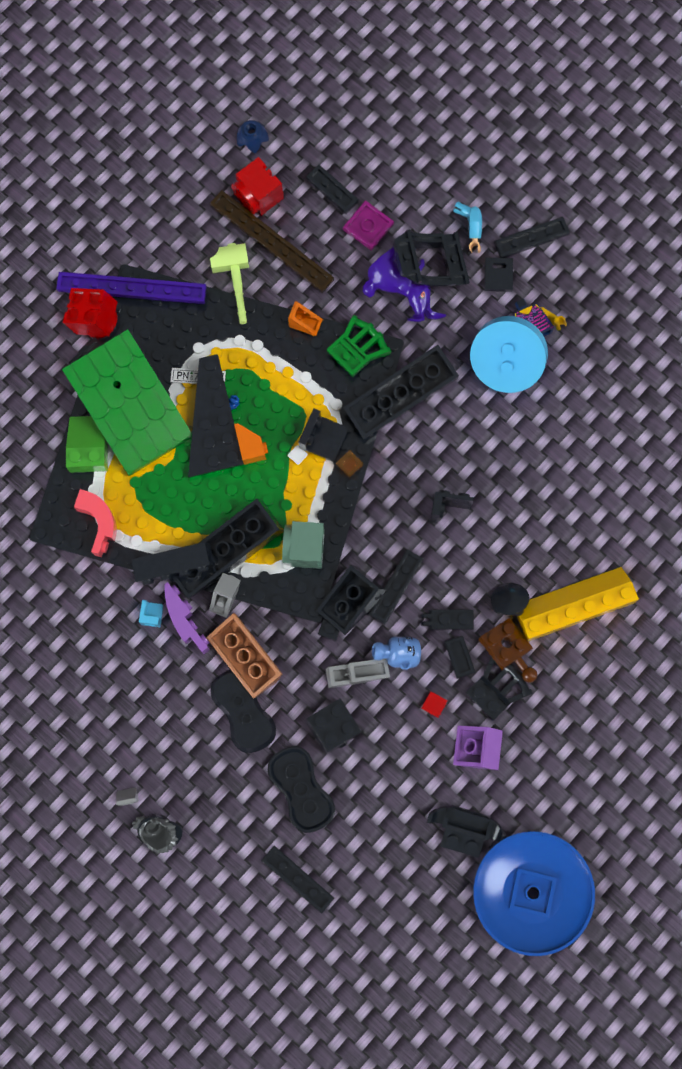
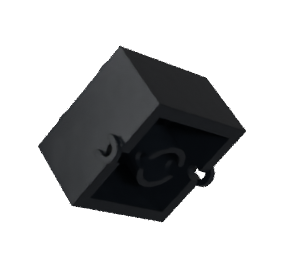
[306,698,361,755]

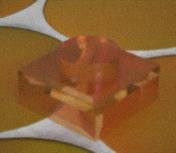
[336,450,363,478]

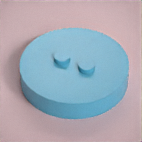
[470,316,548,393]

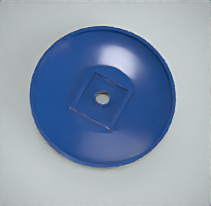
[473,832,595,956]

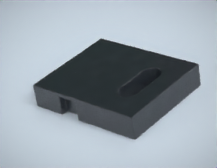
[484,257,513,292]

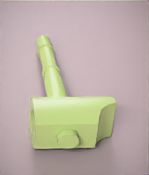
[210,243,249,324]

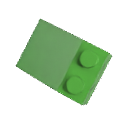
[66,416,108,473]

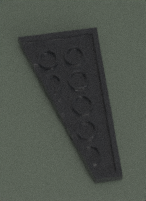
[188,354,244,478]

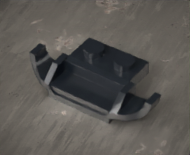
[426,805,506,858]

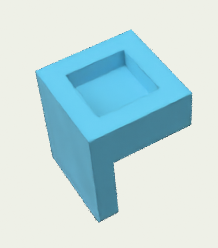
[139,600,164,628]

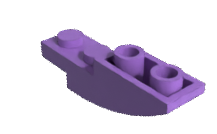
[164,582,210,654]

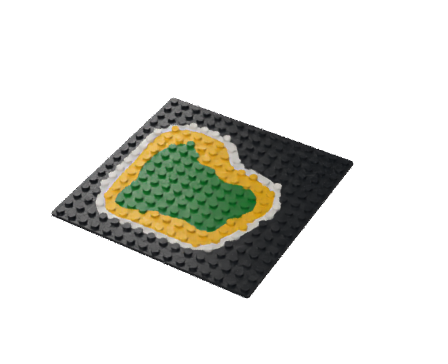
[30,264,404,623]

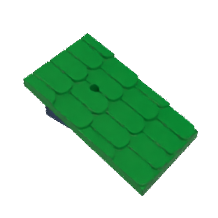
[62,329,192,476]

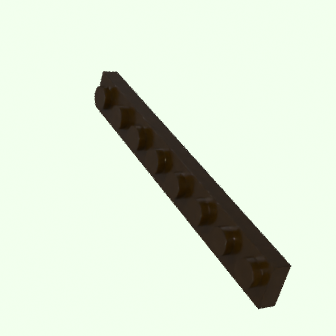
[210,190,334,294]

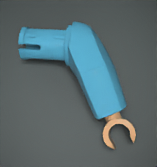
[453,201,482,253]

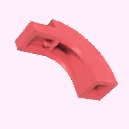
[74,489,117,557]

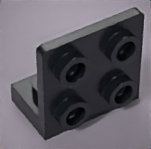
[298,408,348,462]
[430,490,474,524]

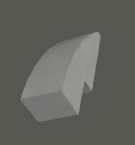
[326,659,390,688]

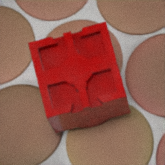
[231,157,284,216]
[63,288,117,338]

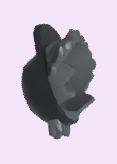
[132,813,183,854]

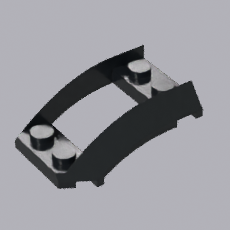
[393,229,470,286]

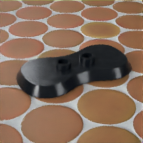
[210,670,276,753]
[267,746,335,833]

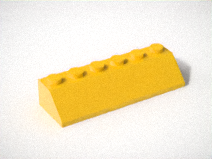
[517,567,639,642]

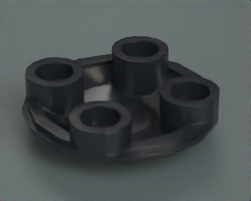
[491,583,529,616]

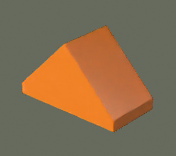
[288,301,323,336]

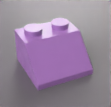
[453,726,503,770]

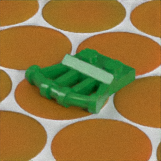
[327,315,391,377]

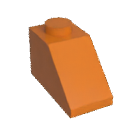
[234,423,268,465]

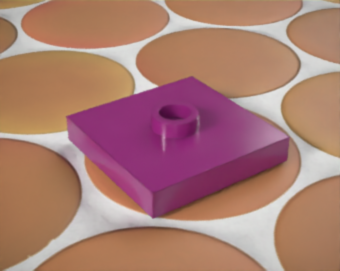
[343,200,394,251]

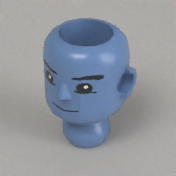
[372,636,421,670]

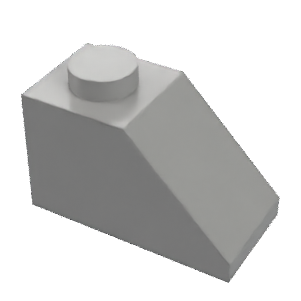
[209,573,241,618]

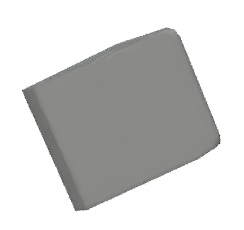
[116,788,139,806]

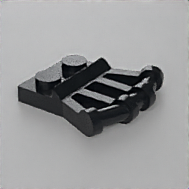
[465,657,533,721]

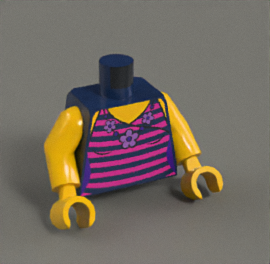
[513,299,567,337]

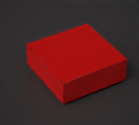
[421,692,448,718]

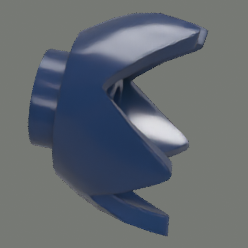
[237,120,269,153]

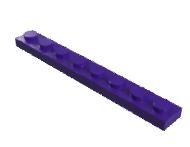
[56,272,207,304]

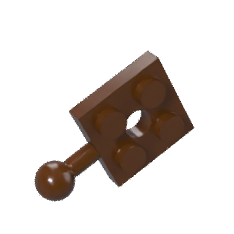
[478,618,538,683]

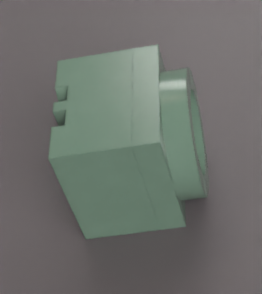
[282,521,325,569]

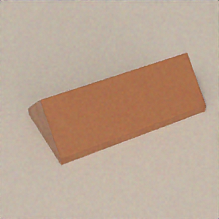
[206,613,282,699]

